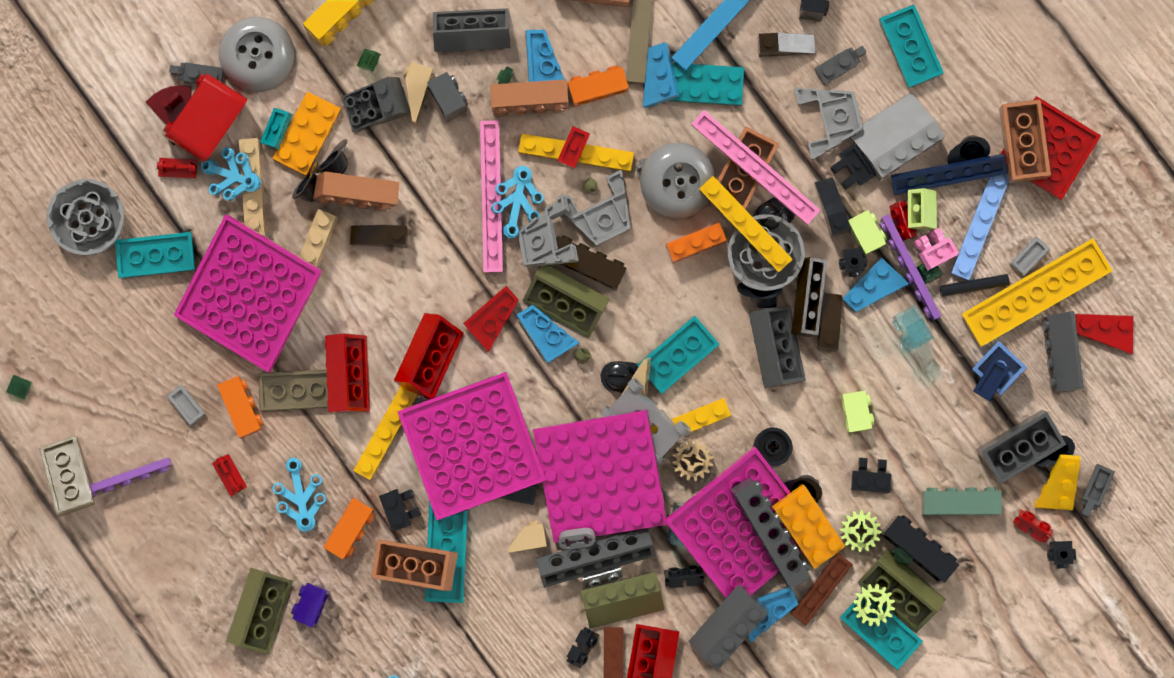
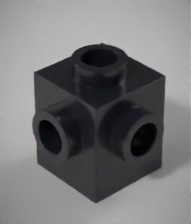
[839,247,867,277]
[1047,541,1076,569]

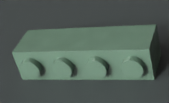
[922,487,1002,515]

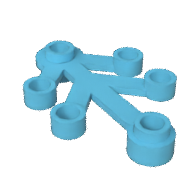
[201,147,261,201]
[491,166,544,239]
[272,458,326,532]

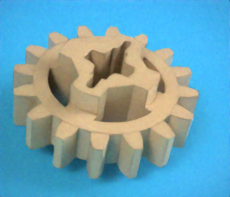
[672,439,714,481]

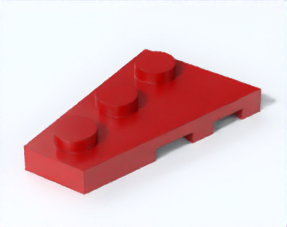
[463,286,519,352]
[1075,314,1134,355]

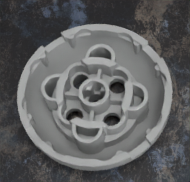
[219,17,295,92]
[640,142,716,219]
[47,179,125,256]
[728,214,805,291]

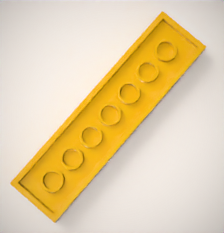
[961,238,1113,347]

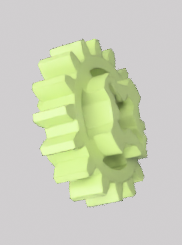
[839,510,882,552]
[852,584,895,626]

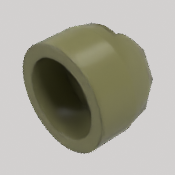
[581,177,598,194]
[575,347,592,364]

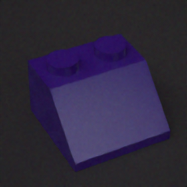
[291,583,330,627]

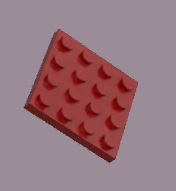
[1000,96,1101,200]

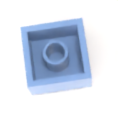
[972,341,1027,397]

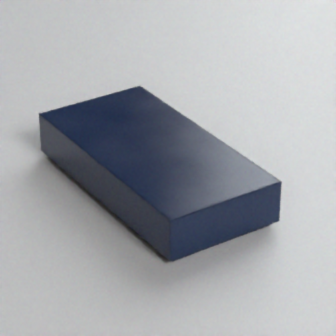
[973,359,1010,402]

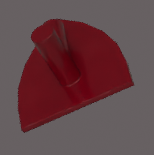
[146,85,191,124]

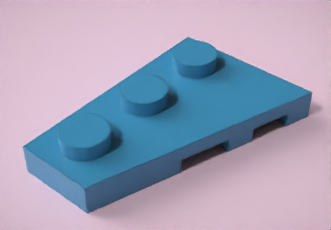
[525,30,565,82]
[643,42,679,108]
[842,257,909,313]
[516,305,580,364]
[748,587,798,643]

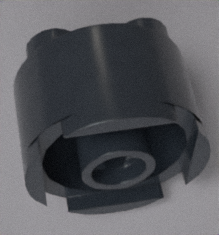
[752,427,793,467]

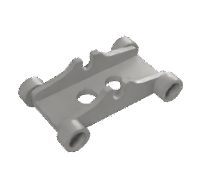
[601,377,691,466]

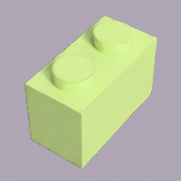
[908,188,937,231]
[848,210,887,256]
[841,391,874,433]

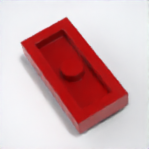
[557,126,590,169]

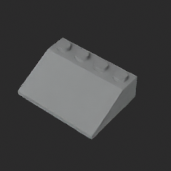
[850,93,945,181]

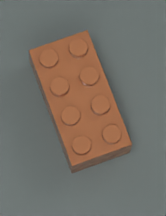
[490,79,568,117]
[999,100,1051,183]
[718,126,779,210]
[314,172,400,211]
[371,539,458,591]

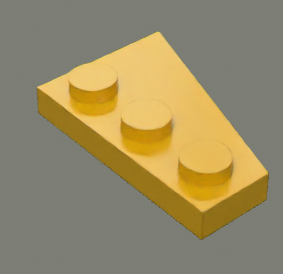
[1034,455,1081,510]

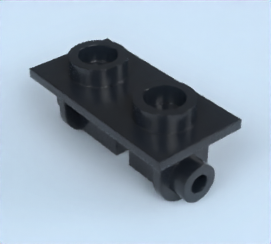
[664,565,704,588]
[566,627,599,669]

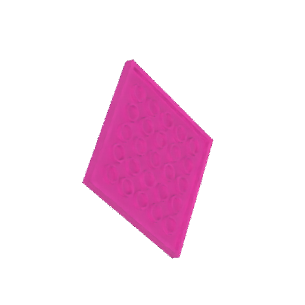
[174,215,323,372]
[397,372,546,521]
[533,410,667,543]
[664,447,802,598]

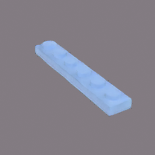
[950,174,1009,281]

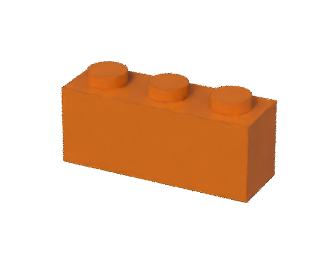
[567,65,629,107]
[665,222,727,264]
[217,376,263,439]
[323,498,375,560]

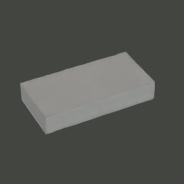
[1010,236,1050,277]
[167,384,206,426]

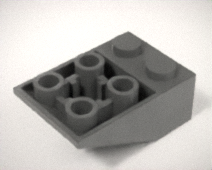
[342,77,410,132]

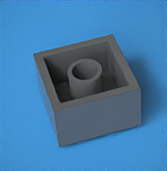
[427,72,468,122]

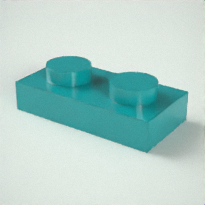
[260,108,293,150]

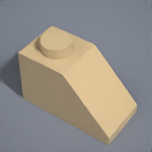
[508,520,547,553]

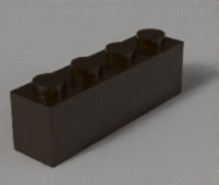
[556,235,627,291]
[791,257,827,337]

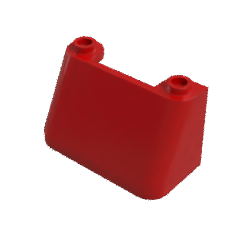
[163,73,248,162]

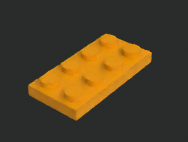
[272,92,341,176]
[772,484,846,569]

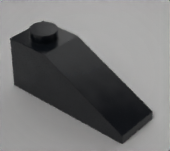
[814,177,851,237]

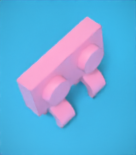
[914,228,959,271]

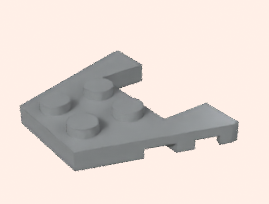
[795,87,863,160]
[555,170,631,246]
[518,195,579,268]

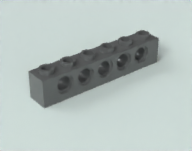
[730,477,810,590]
[536,528,656,588]

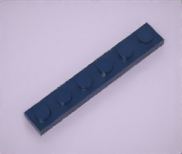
[891,154,1008,195]

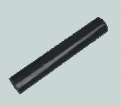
[939,274,1010,297]

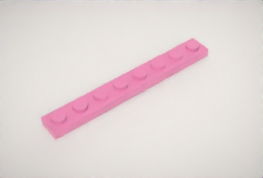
[691,110,820,225]
[480,120,503,273]

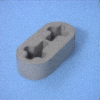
[559,528,595,550]

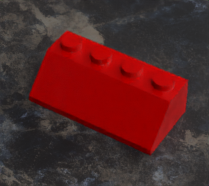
[394,313,464,400]
[325,333,370,413]
[627,624,680,678]

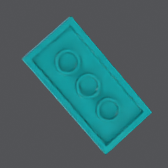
[879,4,944,89]
[669,63,744,106]
[115,232,196,279]
[636,316,720,395]
[839,593,923,670]

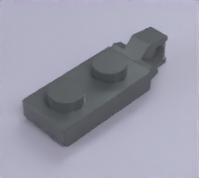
[815,46,866,85]
[169,62,224,84]
[1080,464,1115,518]

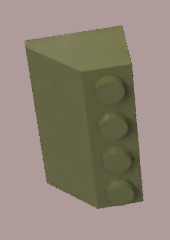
[523,265,610,338]
[858,549,946,633]
[226,567,293,655]
[580,572,665,628]

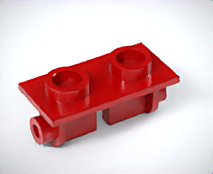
[157,158,197,179]
[889,201,918,241]
[212,454,247,497]
[1013,509,1053,543]

